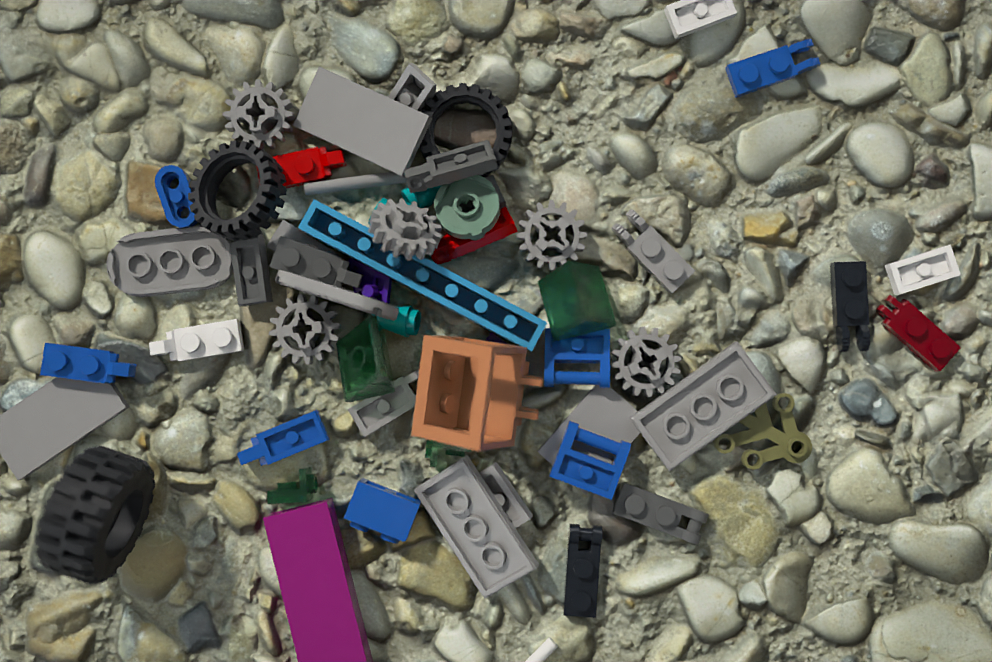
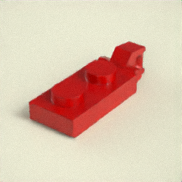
[256,147,347,188]
[431,207,518,265]

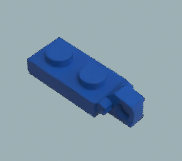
[40,343,137,384]
[236,410,330,466]

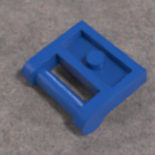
[544,328,610,388]
[549,421,631,500]

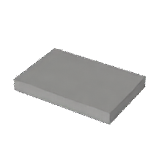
[537,385,640,495]

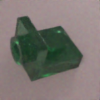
[425,439,472,468]
[267,467,318,504]

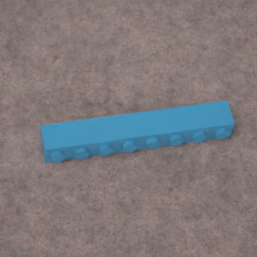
[298,199,547,353]

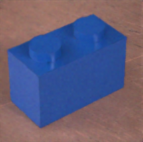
[344,478,421,544]

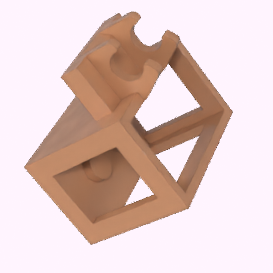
[411,335,543,451]

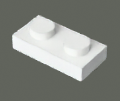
[664,0,737,39]
[884,244,961,295]

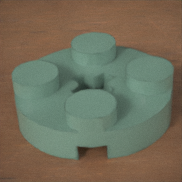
[434,175,500,240]

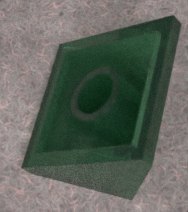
[537,261,617,342]
[336,315,395,402]

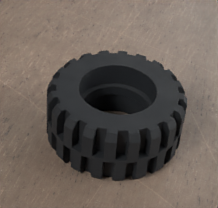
[35,446,155,585]

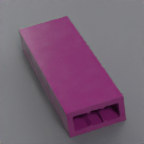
[263,497,373,662]

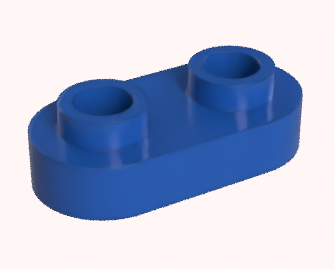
[155,165,198,228]

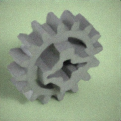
[223,79,295,150]
[368,198,442,261]
[517,200,587,271]
[269,294,341,365]
[610,326,682,397]

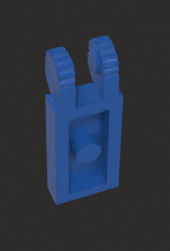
[725,39,820,98]

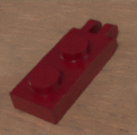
[876,295,961,372]

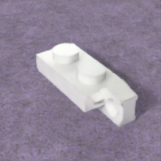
[149,319,244,361]

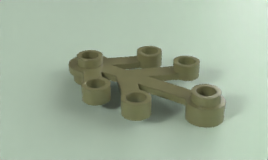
[713,393,812,470]

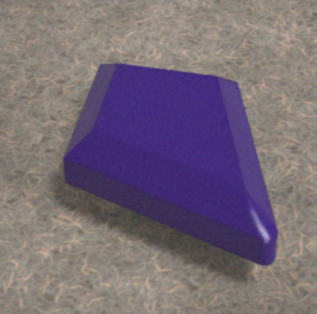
[348,258,392,304]

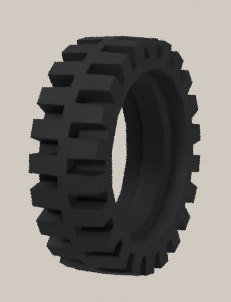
[420,83,512,178]
[188,141,287,241]

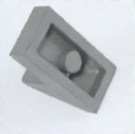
[388,63,436,111]

